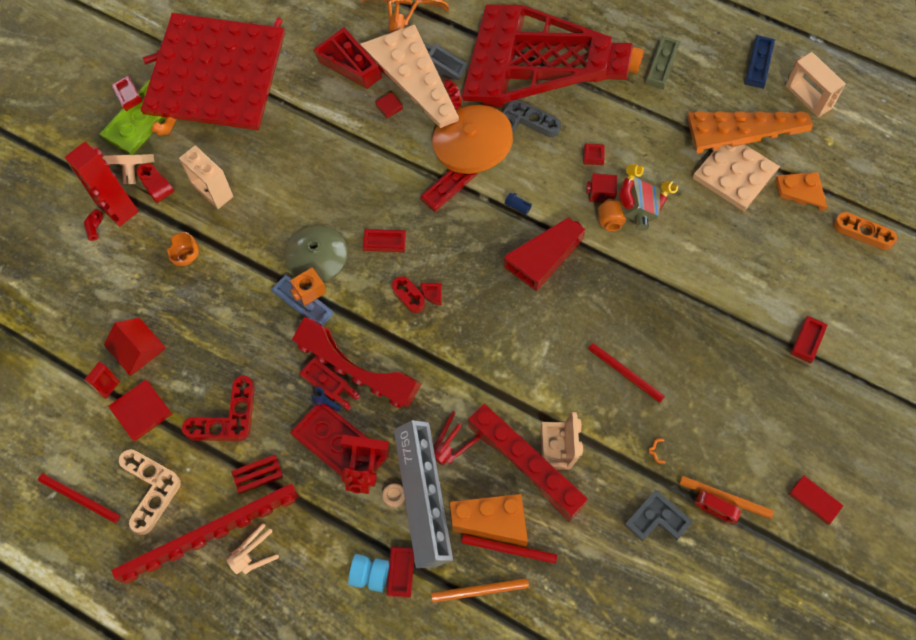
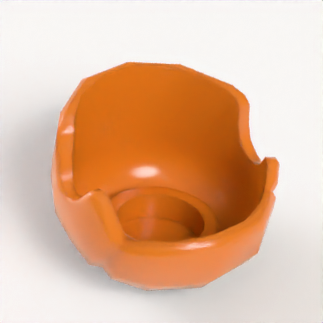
[166,232,199,266]

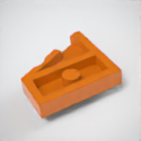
[775,172,827,211]

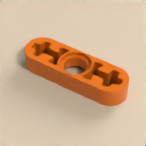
[833,212,897,250]

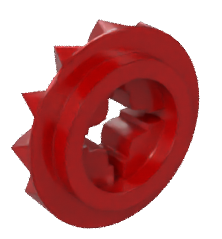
[443,79,462,110]

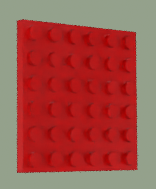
[141,13,285,131]

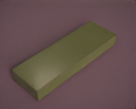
[645,36,681,90]

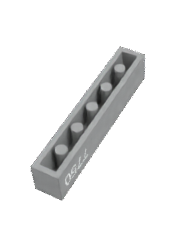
[394,420,453,568]

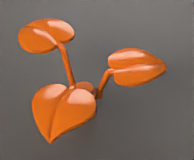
[361,0,449,33]

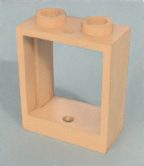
[786,52,846,118]
[179,146,234,209]

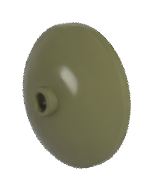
[284,226,348,282]

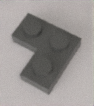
[624,490,693,542]

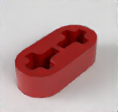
[392,276,425,313]
[695,491,741,524]

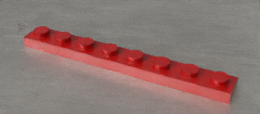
[111,483,299,583]

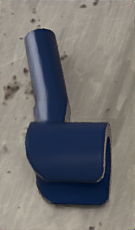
[311,387,342,411]

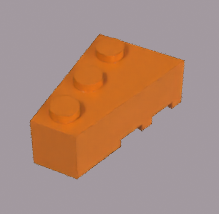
[450,494,528,547]

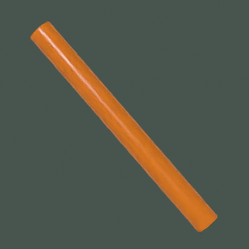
[679,476,774,519]
[431,578,529,603]

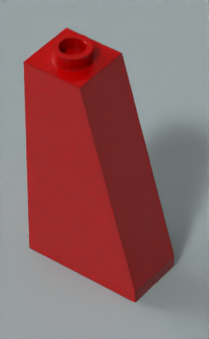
[503,217,585,292]

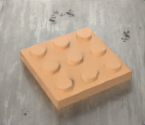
[693,144,780,212]

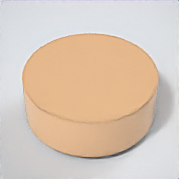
[382,483,405,508]

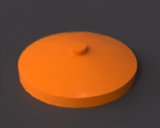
[432,105,513,174]

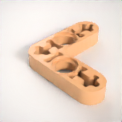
[119,449,181,535]

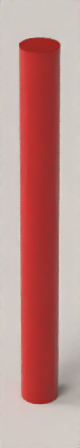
[588,343,665,403]
[38,473,120,524]
[462,534,558,564]

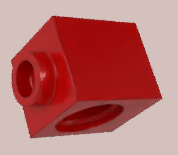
[586,173,618,203]

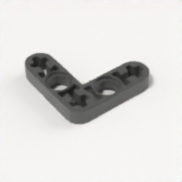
[503,100,561,137]

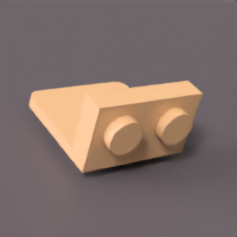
[541,412,583,470]

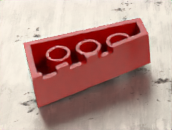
[64,141,139,227]

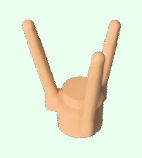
[226,523,279,575]

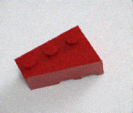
[313,27,383,89]

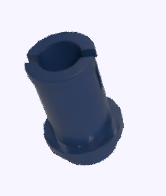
[504,193,532,216]

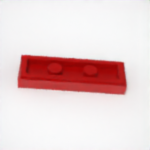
[420,170,478,212]

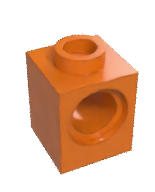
[290,267,326,306]

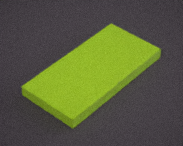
[99,79,166,155]

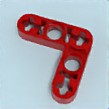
[182,375,255,441]

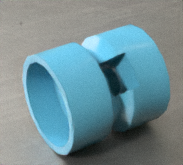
[348,554,389,593]

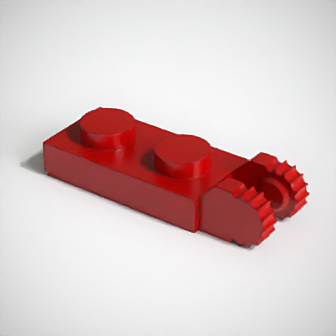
[299,357,360,411]

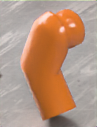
[151,117,177,136]

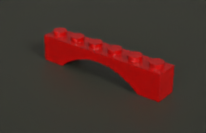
[292,317,422,408]
[468,403,588,522]

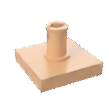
[102,154,154,184]

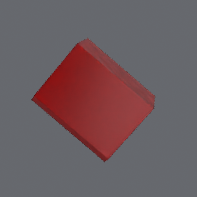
[104,318,166,376]

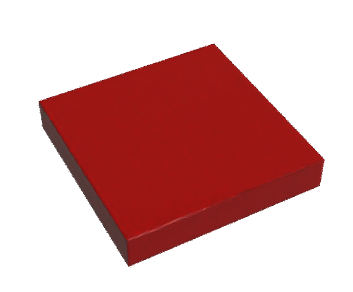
[108,379,172,442]

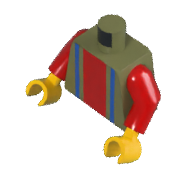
[617,164,678,231]

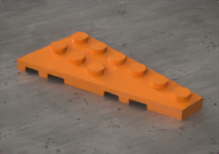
[687,111,813,154]

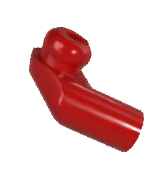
[84,210,103,241]

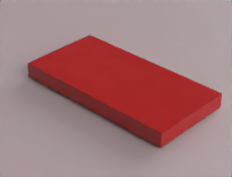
[290,403,389,477]

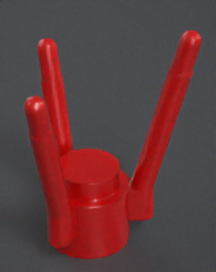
[433,411,480,466]

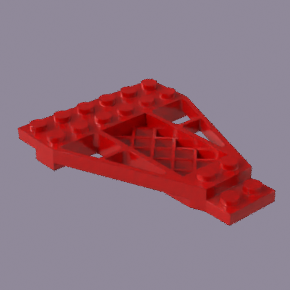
[462,4,633,107]

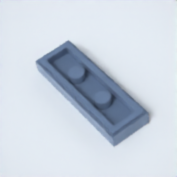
[271,275,334,325]

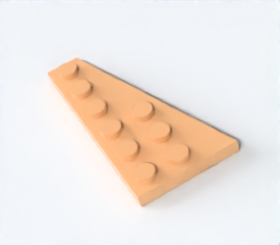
[360,24,459,128]

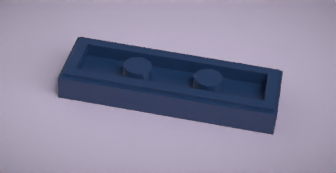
[745,35,776,89]

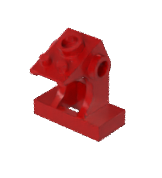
[340,435,390,494]

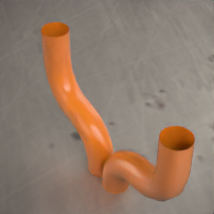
[649,438,666,464]

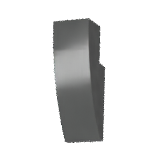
[423,41,468,80]

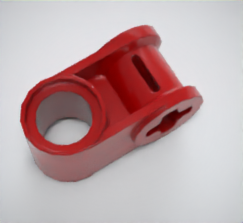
[137,163,175,204]

